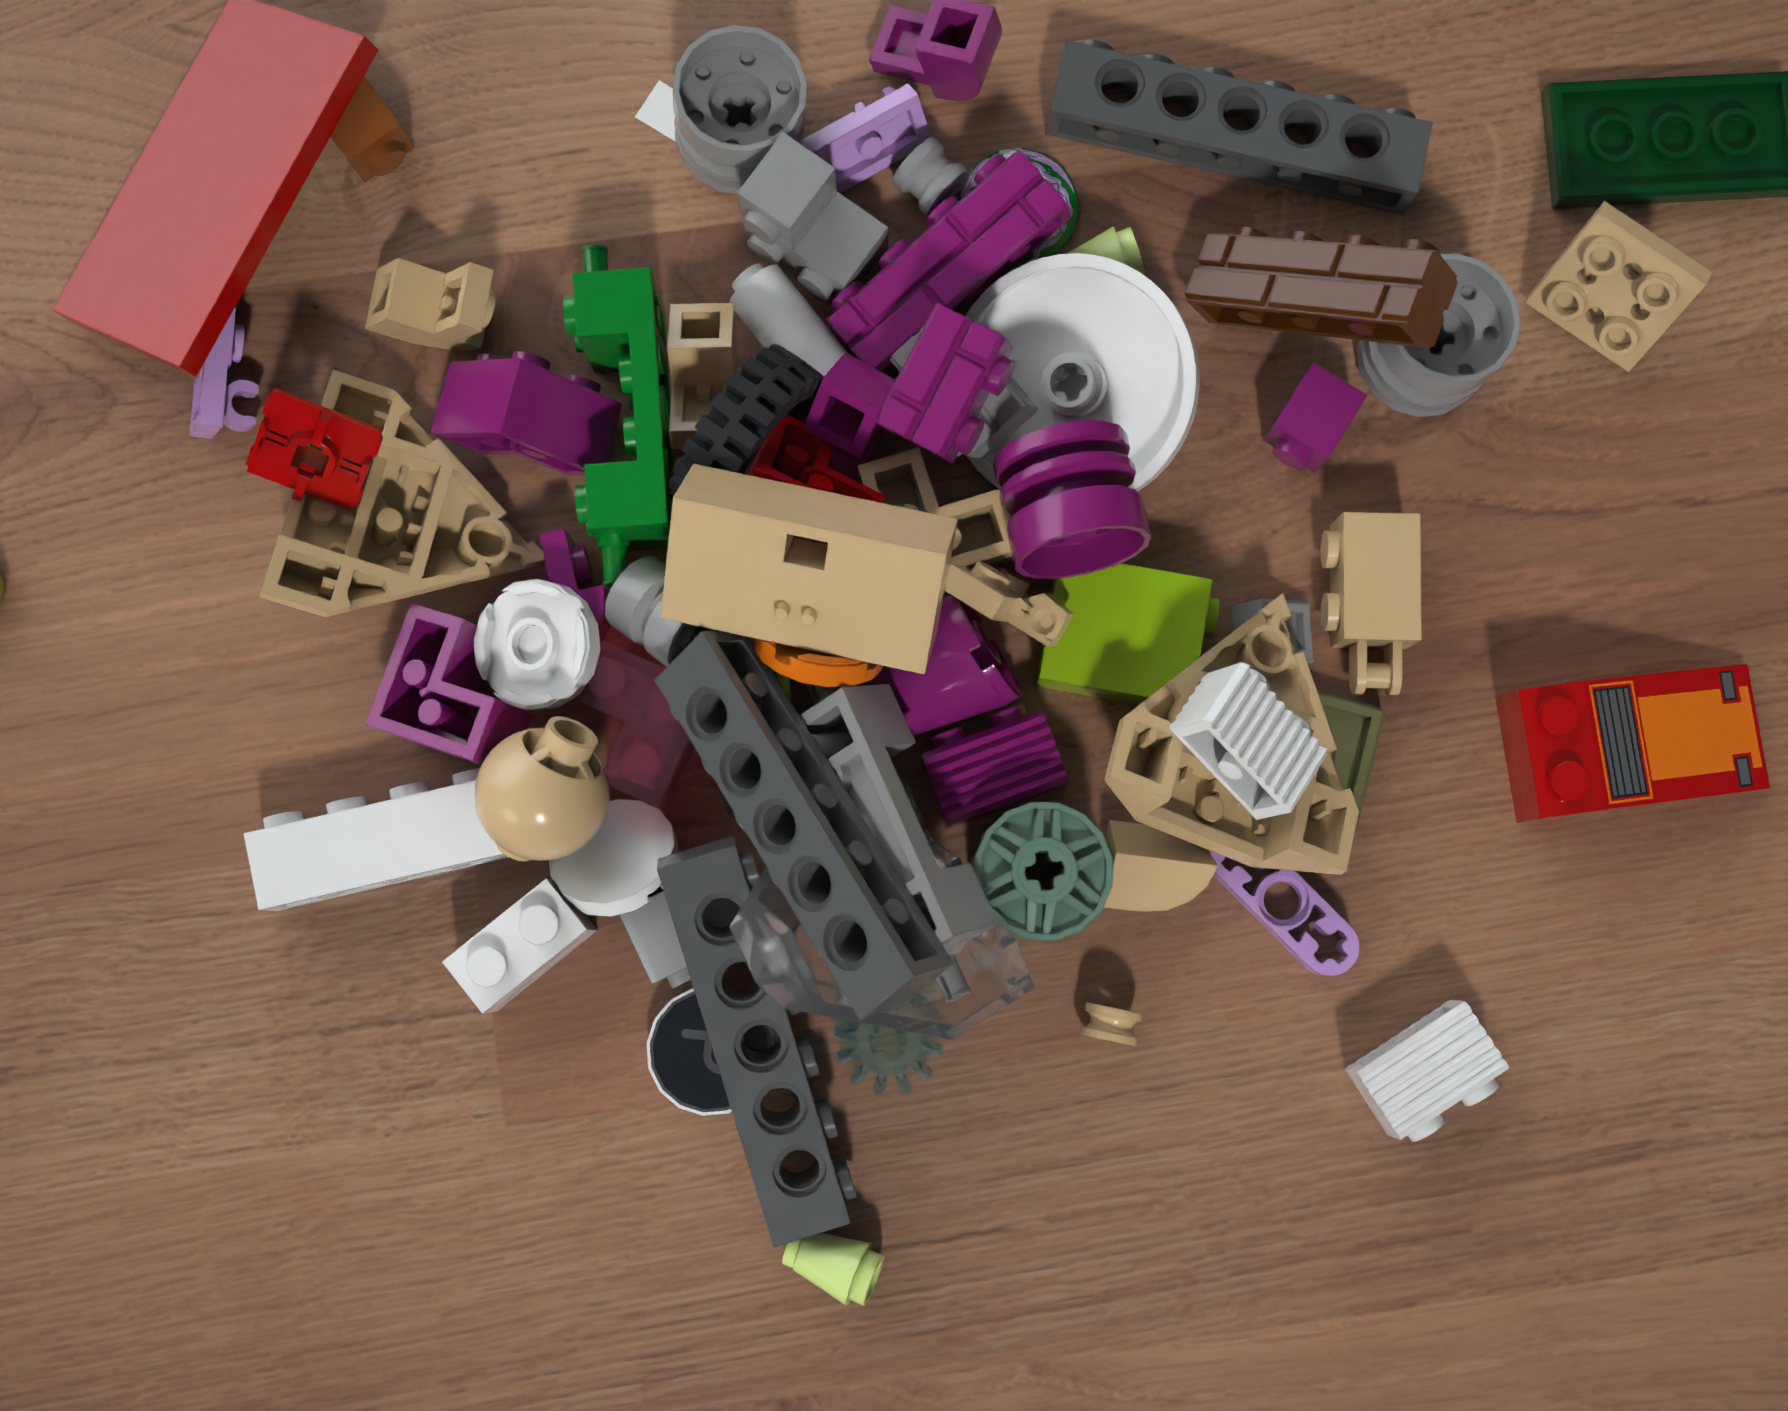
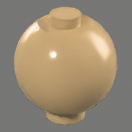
[474,716,609,861]

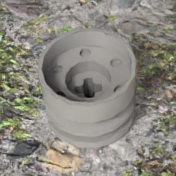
[673,25,807,194]
[1356,253,1521,417]

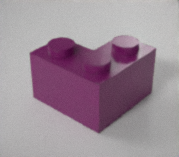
[430,351,622,476]
[365,603,533,765]

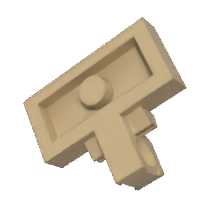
[945,561,1075,647]

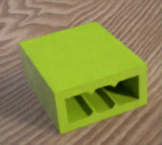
[1035,563,1220,704]

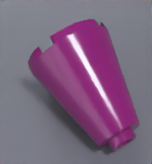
[849,592,1020,736]

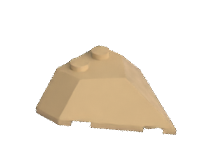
[259,370,546,617]
[1104,593,1359,875]

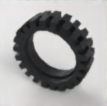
[668,344,824,502]

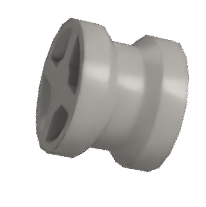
[892,137,971,218]

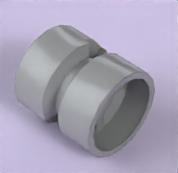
[605,555,716,667]

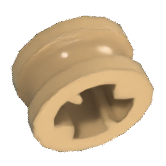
[1080,1002,1143,1046]

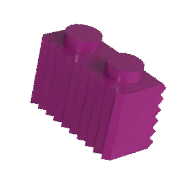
[920,704,1069,829]

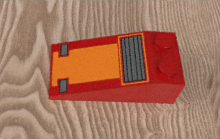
[1496,664,1770,823]

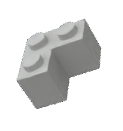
[737,132,888,301]

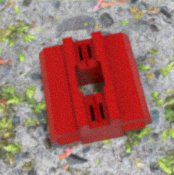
[245,387,383,512]

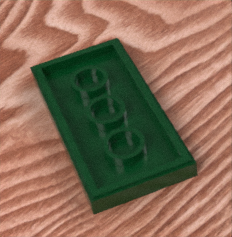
[1541,71,1788,209]

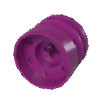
[993,420,1152,579]

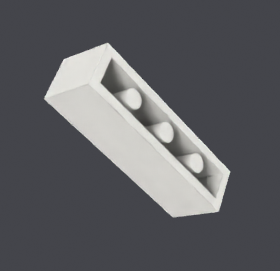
[243,768,509,911]

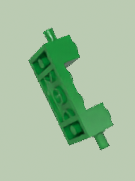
[563,245,676,587]

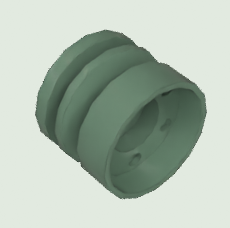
[971,802,1113,941]

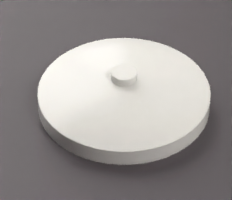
[965,253,1200,492]

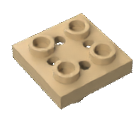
[1525,201,1712,372]

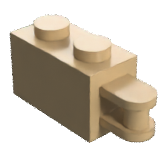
[1320,512,1422,695]

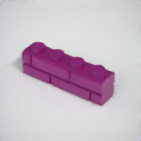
[826,149,1071,376]

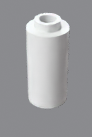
[729,263,850,376]

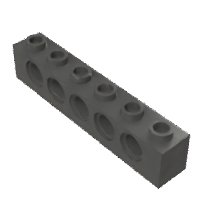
[1045,40,1433,215]
[654,630,954,1021]
[657,835,857,1248]

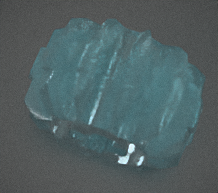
[834,995,943,1096]

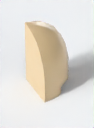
[1104,820,1218,912]

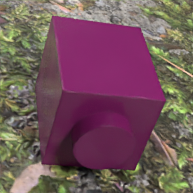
[1263,362,1368,472]

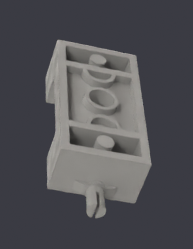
[799,683,998,1004]

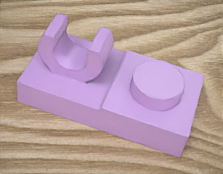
[799,84,931,193]
[189,306,259,439]

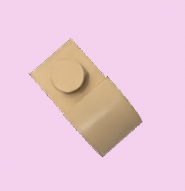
[365,258,496,351]
[667,303,739,449]

